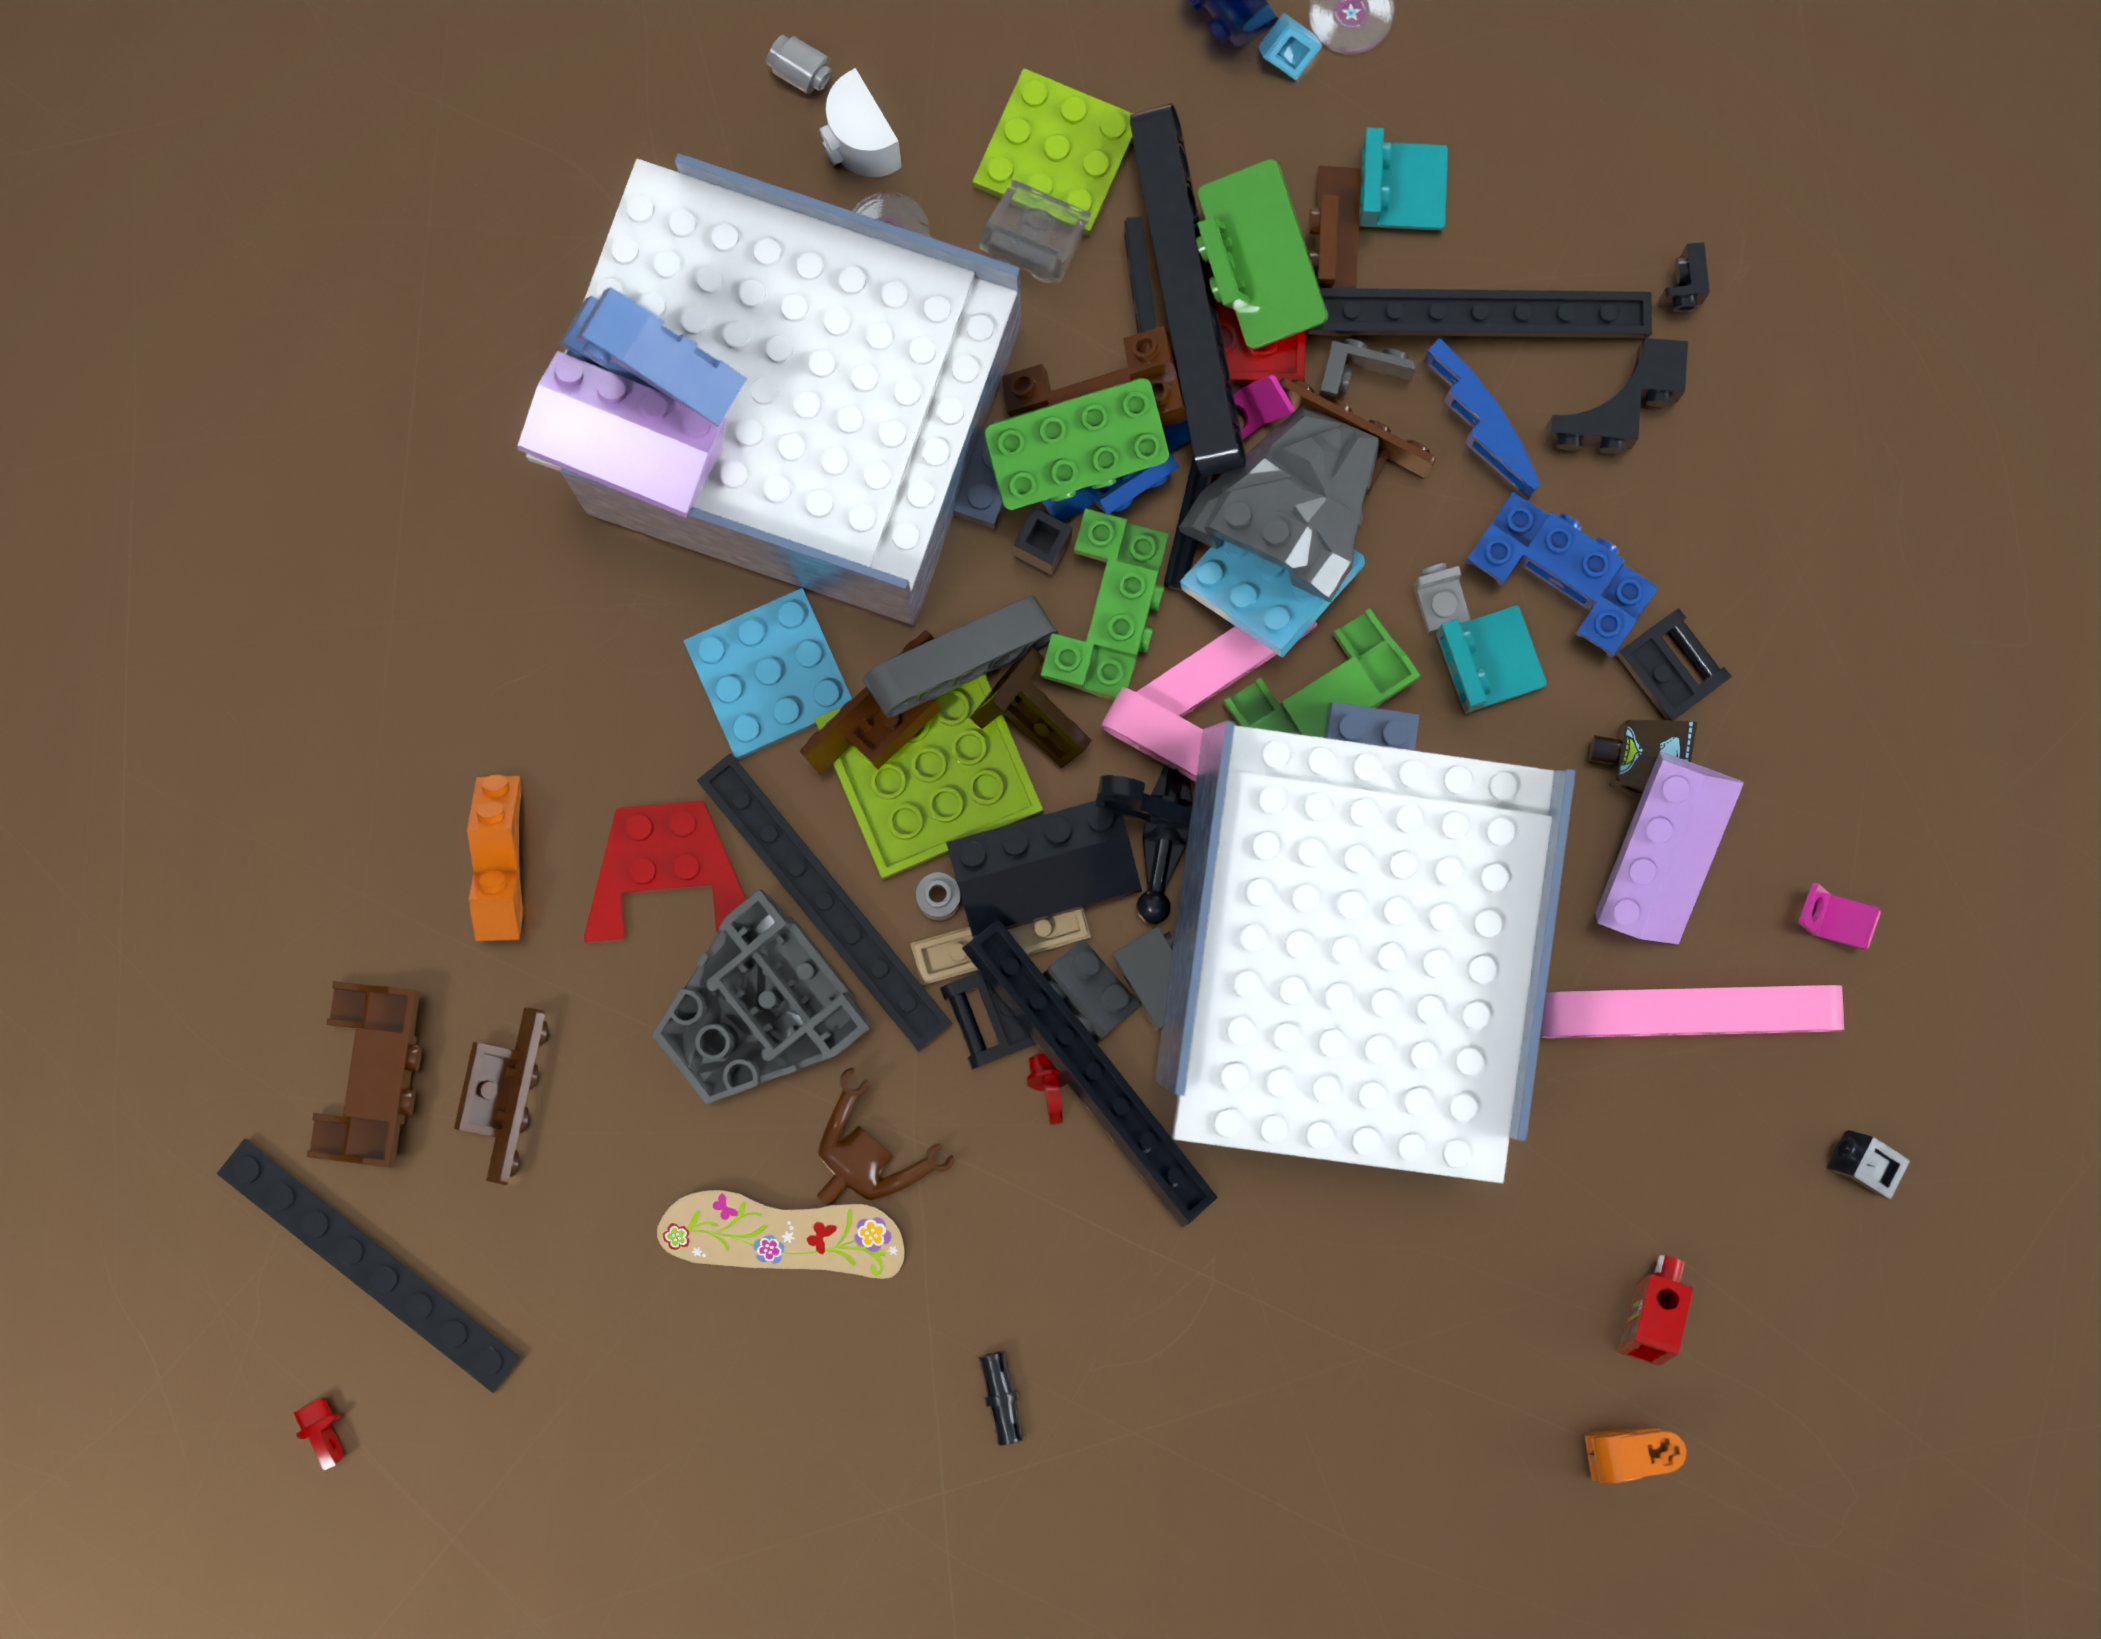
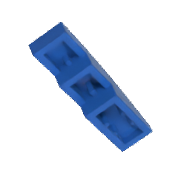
[1424,338,1540,499]

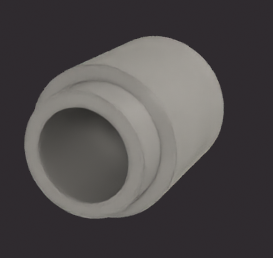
[766,34,832,94]
[916,873,961,921]

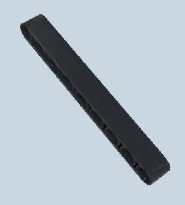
[1130,103,1246,477]

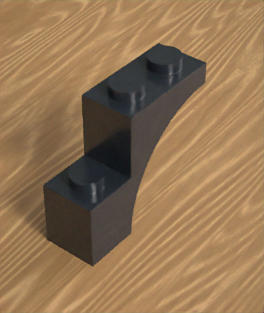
[1545,338,1688,454]

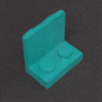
[1359,127,1448,230]
[1436,605,1547,714]

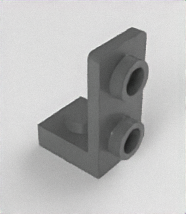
[1319,339,1417,401]

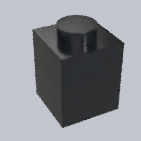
[1013,507,1072,575]

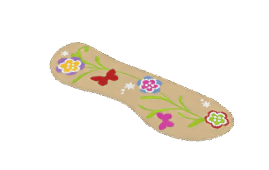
[657,1190,905,1279]

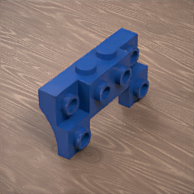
[1466,492,1658,658]

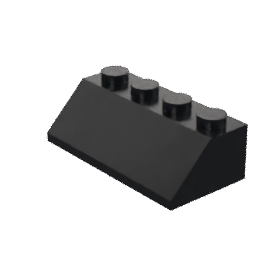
[946,801,1142,938]

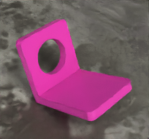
[1234,374,1295,440]
[1799,882,1881,950]

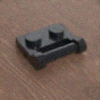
[1616,608,1732,721]
[940,971,1037,1070]

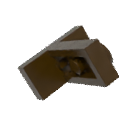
[969,648,1092,769]

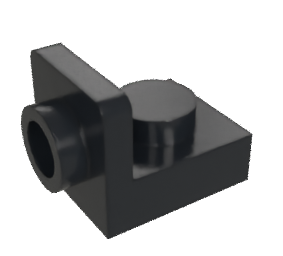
[1660,242,1710,312]
[1828,1130,1910,1200]

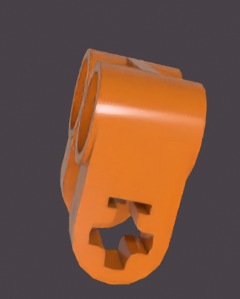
[1585,1427,1687,1484]

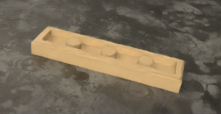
[910,908,1091,987]

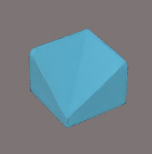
[1259,13,1322,80]

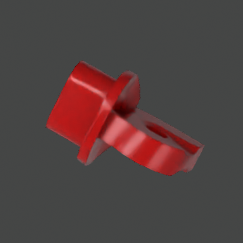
[1026,1054,1067,1125]
[293,1397,343,1470]

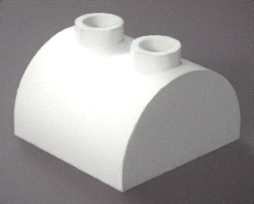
[819,68,902,177]

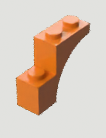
[467,775,524,941]

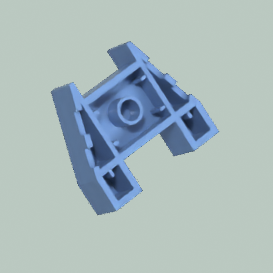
[558,287,747,426]

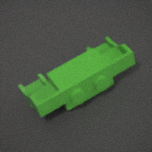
[1041,508,1169,701]
[1223,608,1421,738]

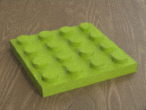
[814,675,1044,880]

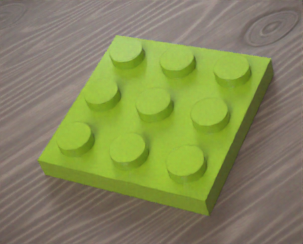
[972,68,1133,236]

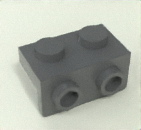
[1043,939,1141,1044]

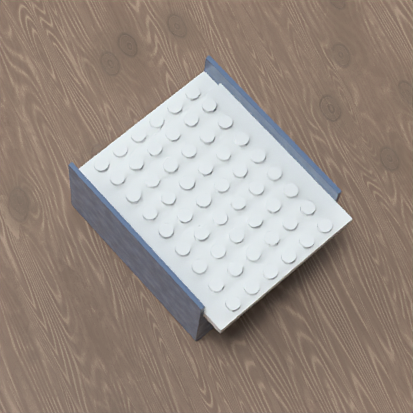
[526,153,1021,625]
[1155,702,1576,1183]

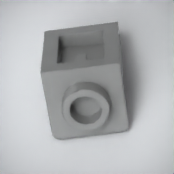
[1413,563,1471,635]

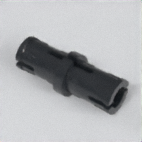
[978,1351,1026,1446]

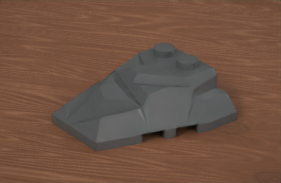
[1179,405,1380,602]
[652,889,871,1105]

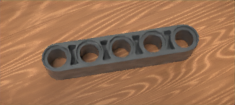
[863,596,1059,718]

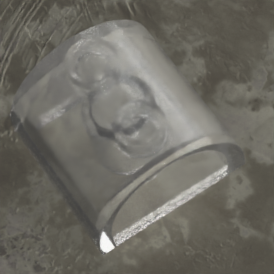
[980,179,1092,283]

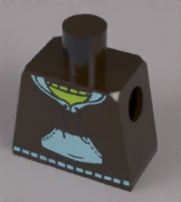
[1589,720,1698,797]

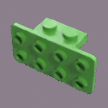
[1196,159,1328,349]
[983,378,1169,510]

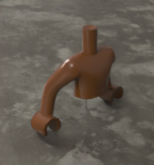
[816,1068,954,1206]

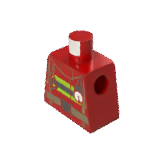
[1617,1255,1693,1366]

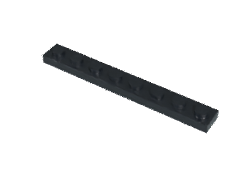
[1307,288,1652,338]
[697,753,953,1052]
[962,919,1218,1228]
[216,1139,523,1393]

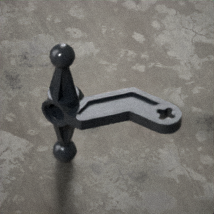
[1095,722,1193,924]

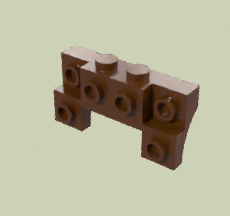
[1002,326,1187,427]
[307,981,422,1168]

